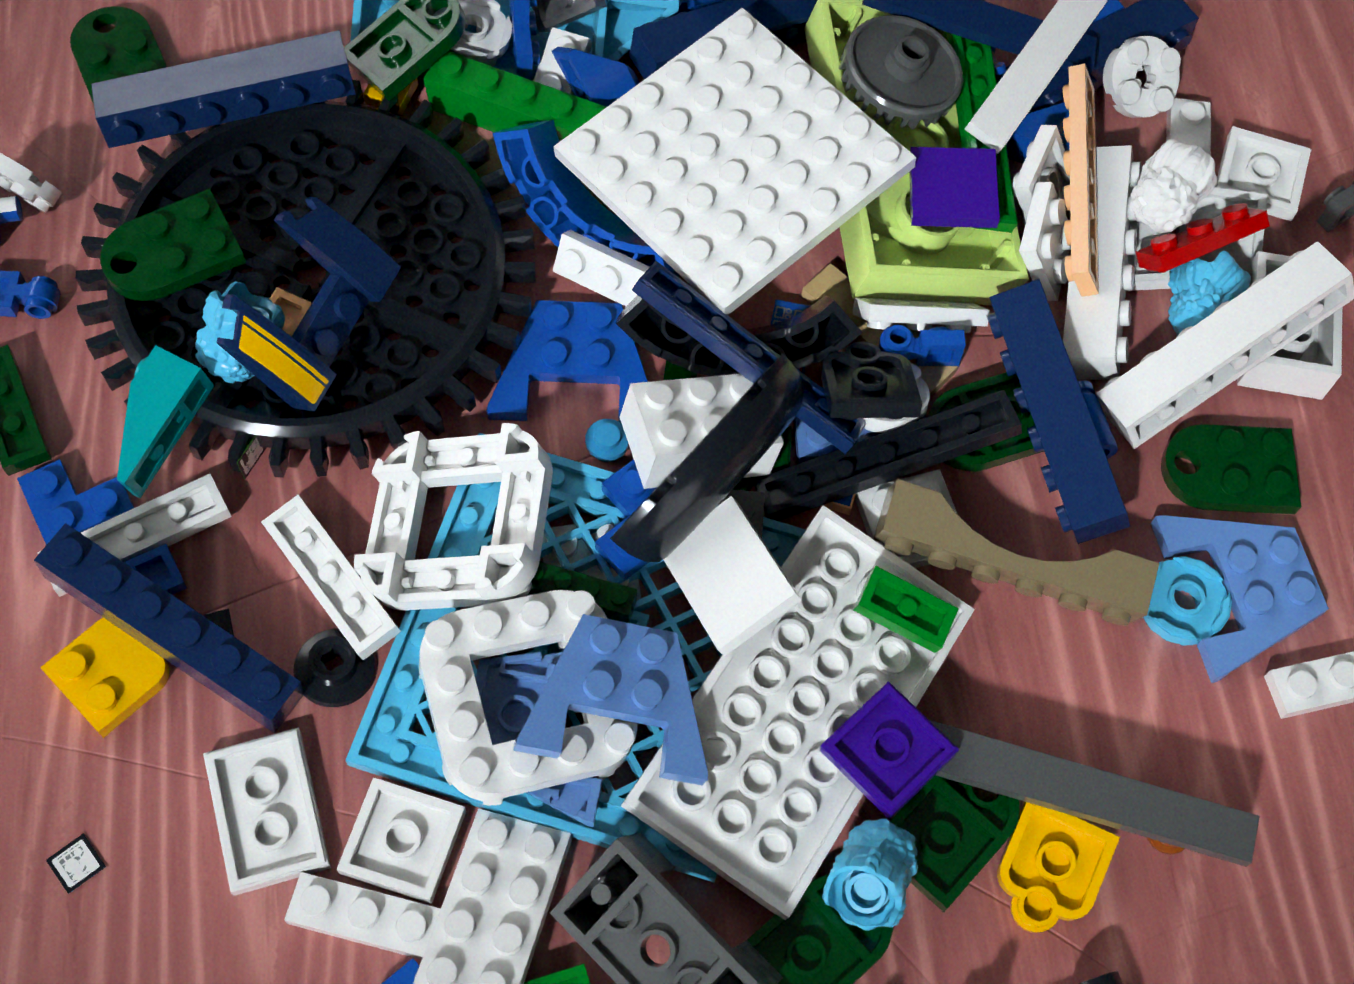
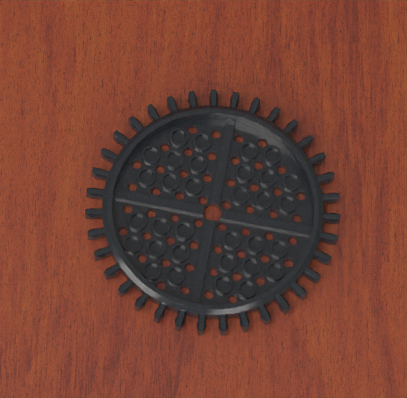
[75,80,536,478]

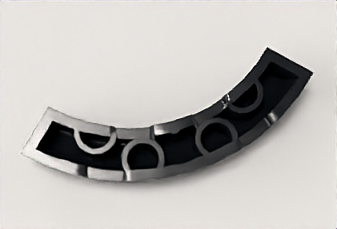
[615,295,863,376]
[610,353,804,562]

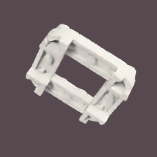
[354,423,553,610]
[419,590,637,806]

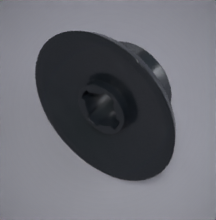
[293,628,378,707]

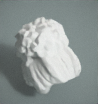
[1131,138,1217,234]

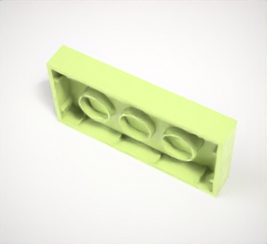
[804,0,1029,305]

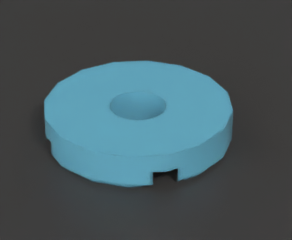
[1143,556,1232,646]

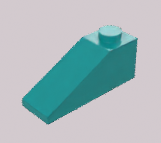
[117,345,214,498]

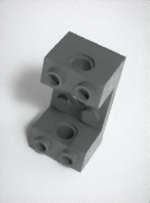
[550,833,783,984]

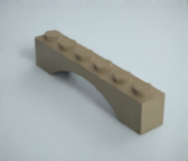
[873,479,1159,625]

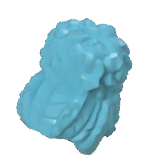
[1168,251,1251,336]
[195,281,285,384]
[822,818,918,930]

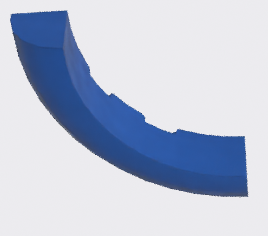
[493,120,680,278]

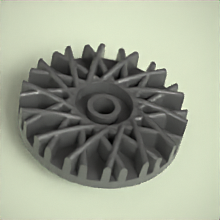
[839,15,963,130]

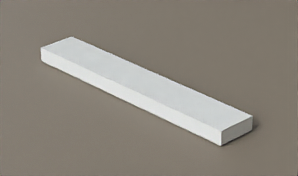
[964,0,1108,154]

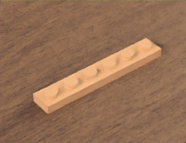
[1063,64,1099,297]

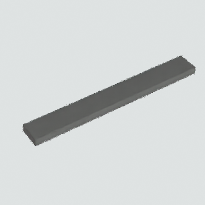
[929,720,1260,867]

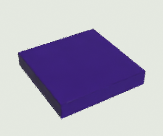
[909,147,1000,228]
[819,681,959,820]

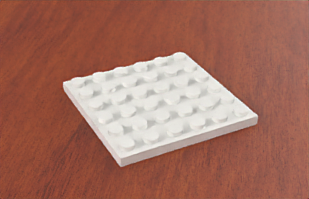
[553,8,916,315]

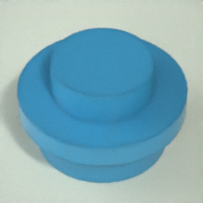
[585,419,629,462]

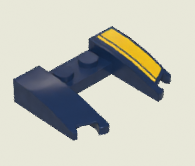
[217,197,401,412]

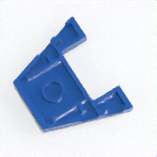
[487,300,648,423]

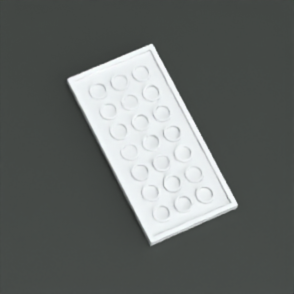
[621,505,975,920]

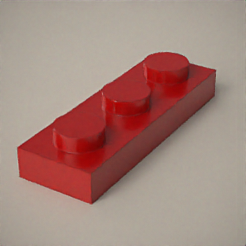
[1136,203,1270,273]

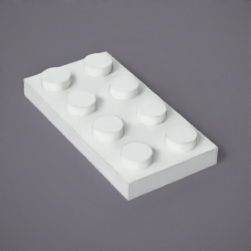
[413,808,572,984]

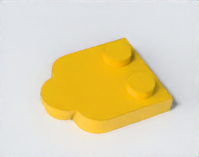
[40,618,169,738]
[997,802,1120,933]

